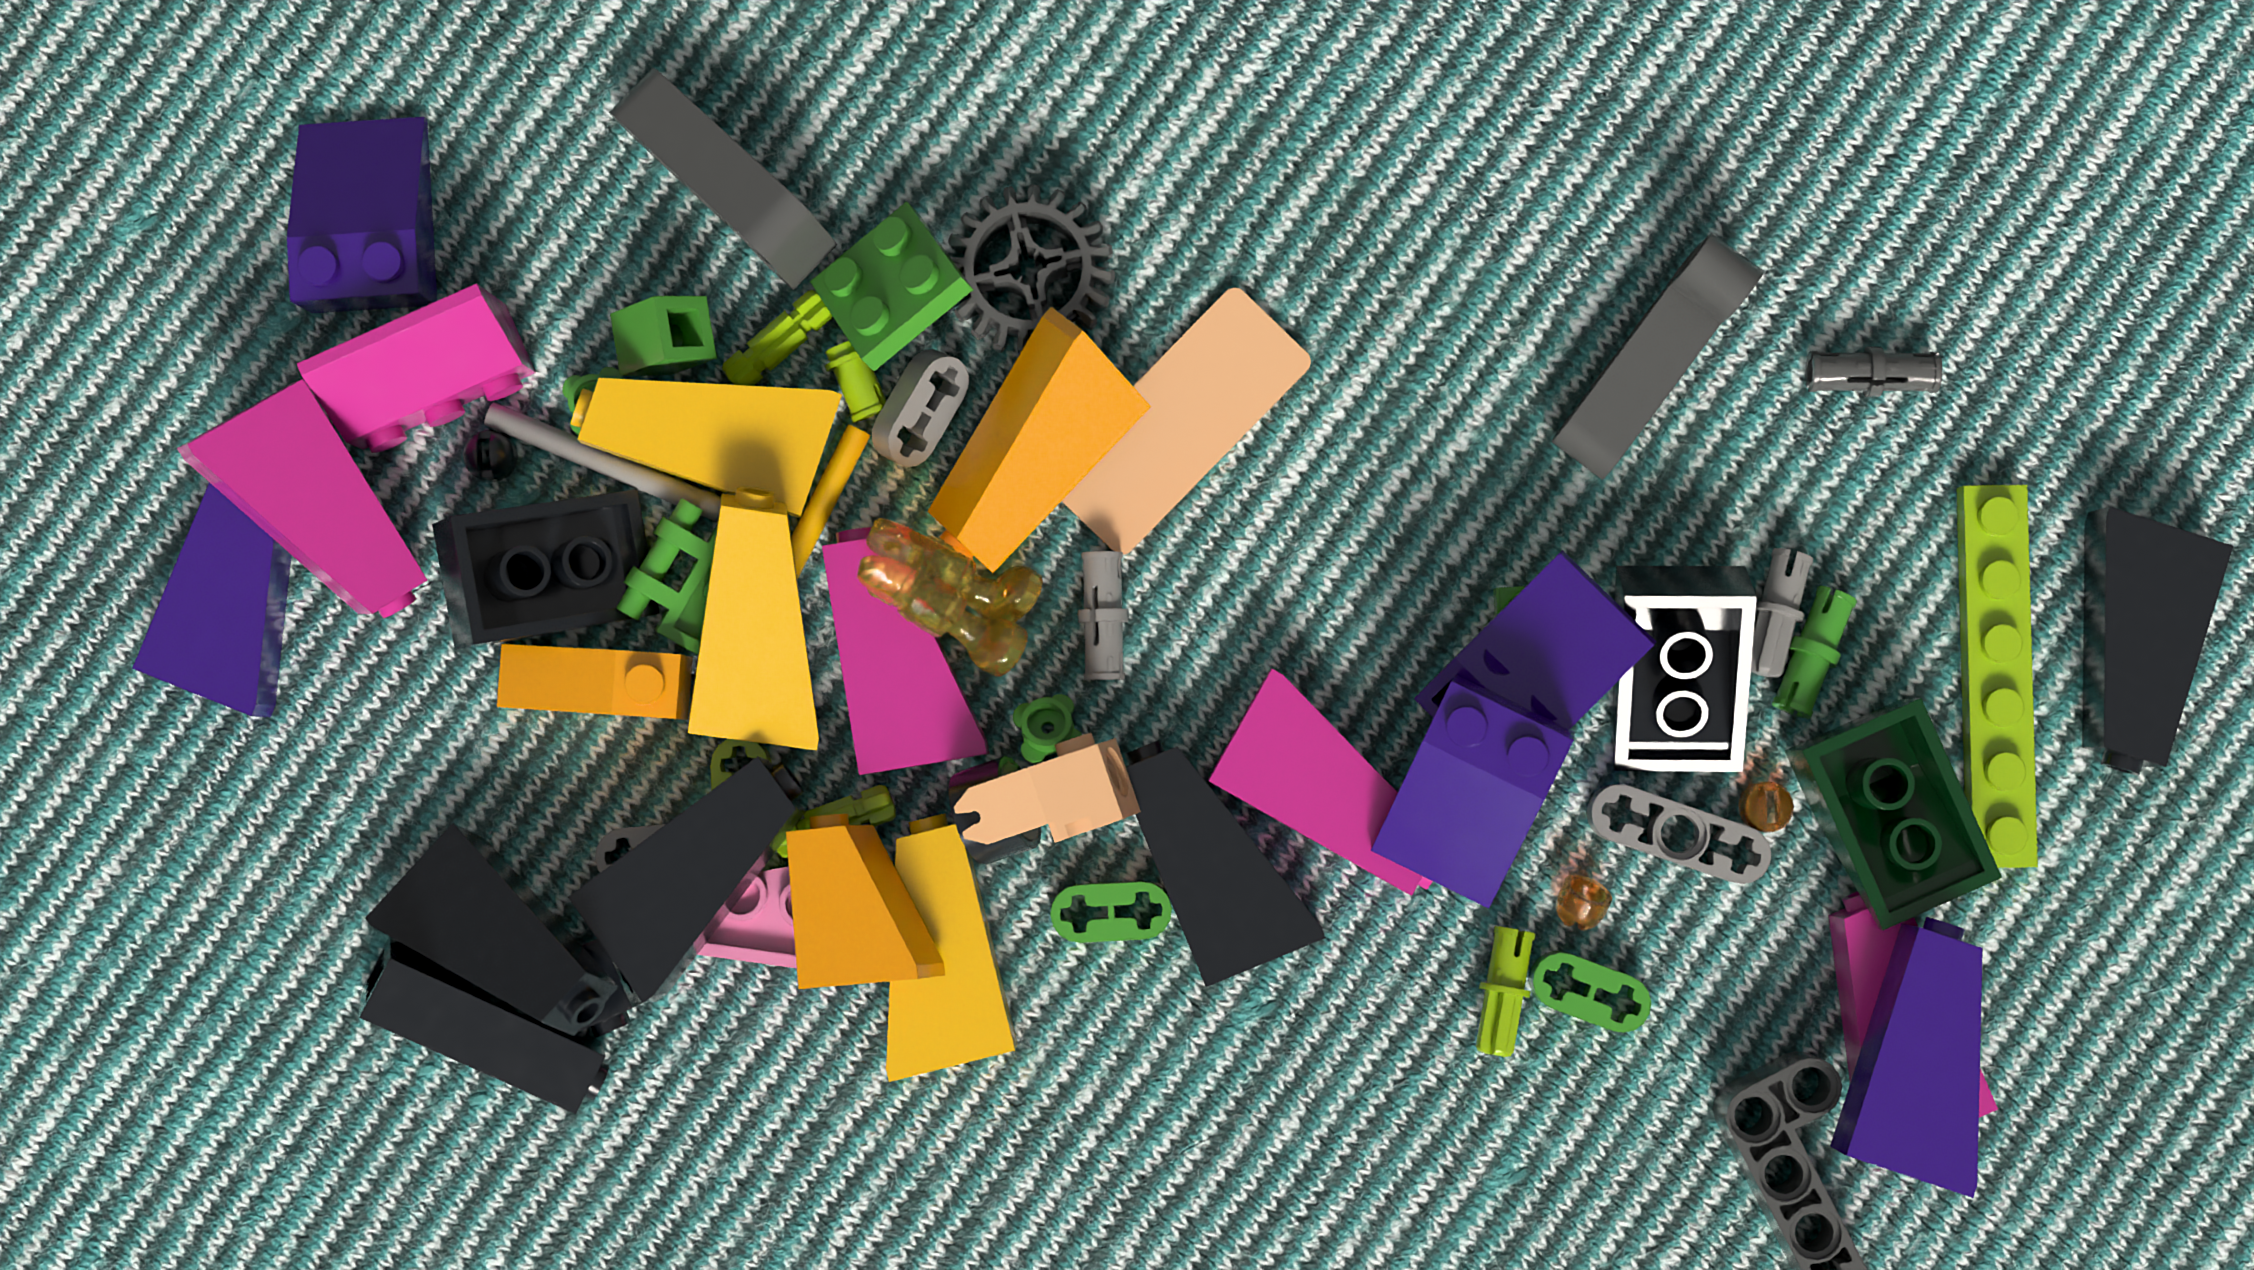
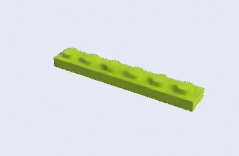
[1956,485,2038,868]

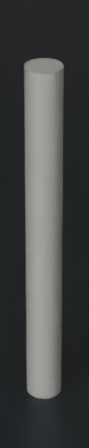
[484,402,721,522]

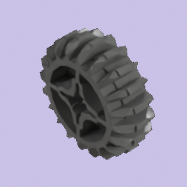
[948,184,1115,355]

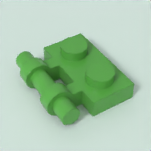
[616,498,717,655]

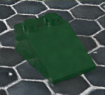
[1784,698,2002,930]

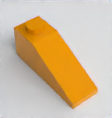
[497,644,693,720]

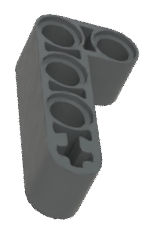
[609,67,838,290]
[1551,233,1764,480]
[1713,1051,1867,1270]

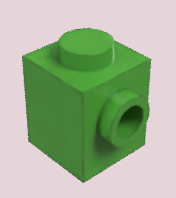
[610,296,717,376]

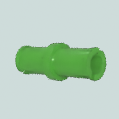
[1772,586,1857,719]

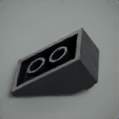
[432,489,660,650]
[1613,566,1757,772]

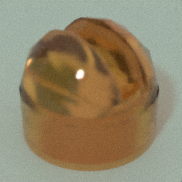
[1739,781,1794,833]
[1556,875,1612,931]

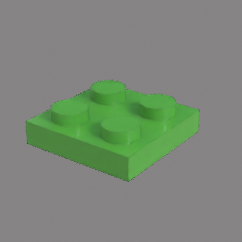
[810,201,973,371]

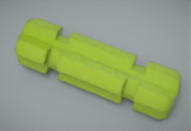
[722,290,832,386]
[777,785,896,858]

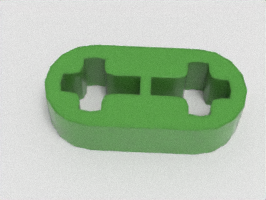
[1050,880,1172,943]
[1529,951,1651,1033]

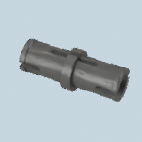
[1805,346,1942,397]

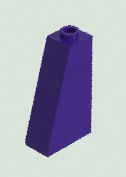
[132,482,292,717]
[1830,917,1983,1198]

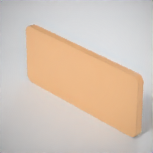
[1061,288,1311,555]

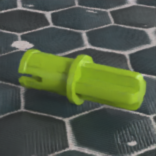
[1476,926,1535,1057]

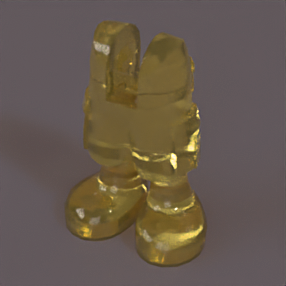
[856,518,1043,677]

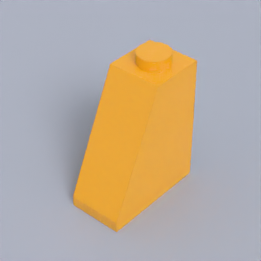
[786,814,945,989]

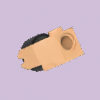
[948,733,1141,865]

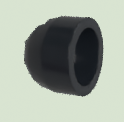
[463,430,518,482]

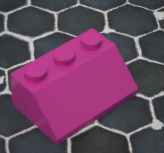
[297,283,536,453]

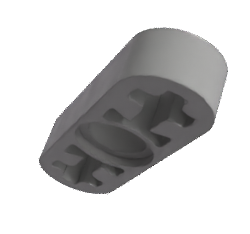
[1587,784,1771,884]

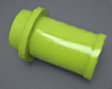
[824,341,887,423]

